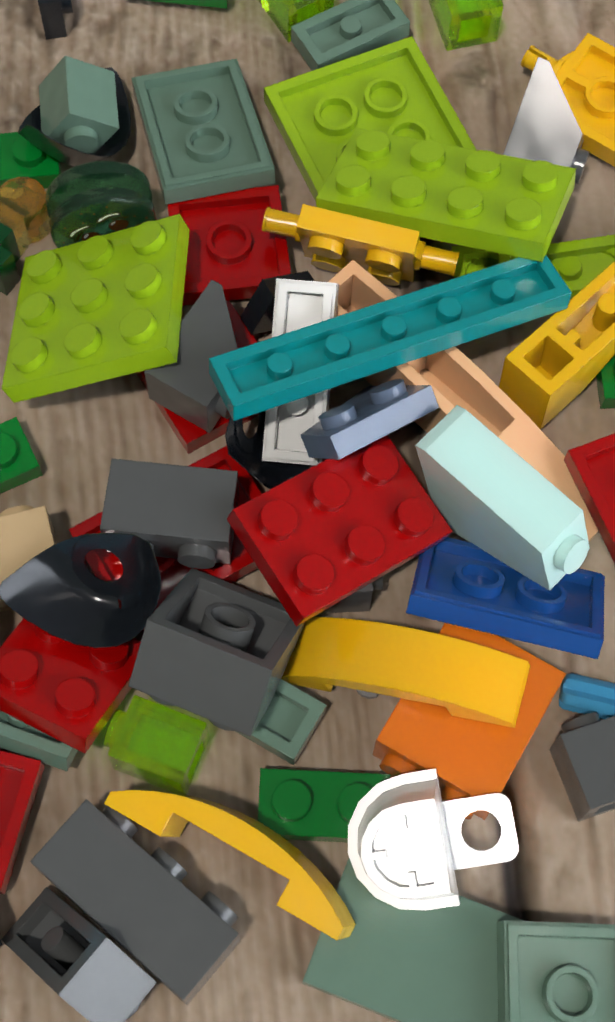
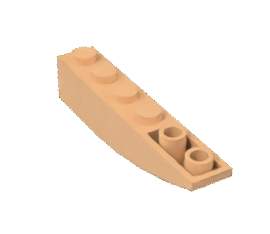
[328,260,599,542]

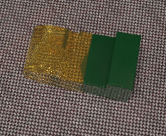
[0,177,53,296]

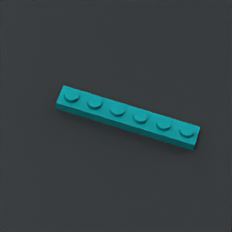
[209,255,572,421]

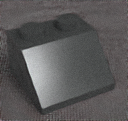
[128,568,305,737]

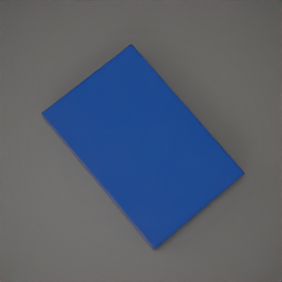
[406,537,605,659]

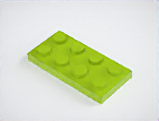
[316,128,576,262]

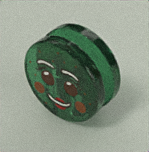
[45,161,157,248]

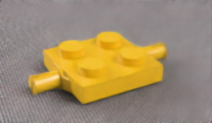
[521,33,615,167]
[262,204,460,286]

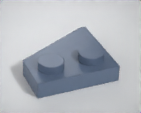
[301,379,439,460]

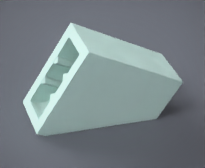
[415,405,590,591]

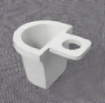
[347,768,519,911]

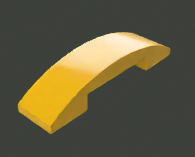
[281,617,530,728]
[104,790,356,941]

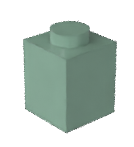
[39,56,119,154]

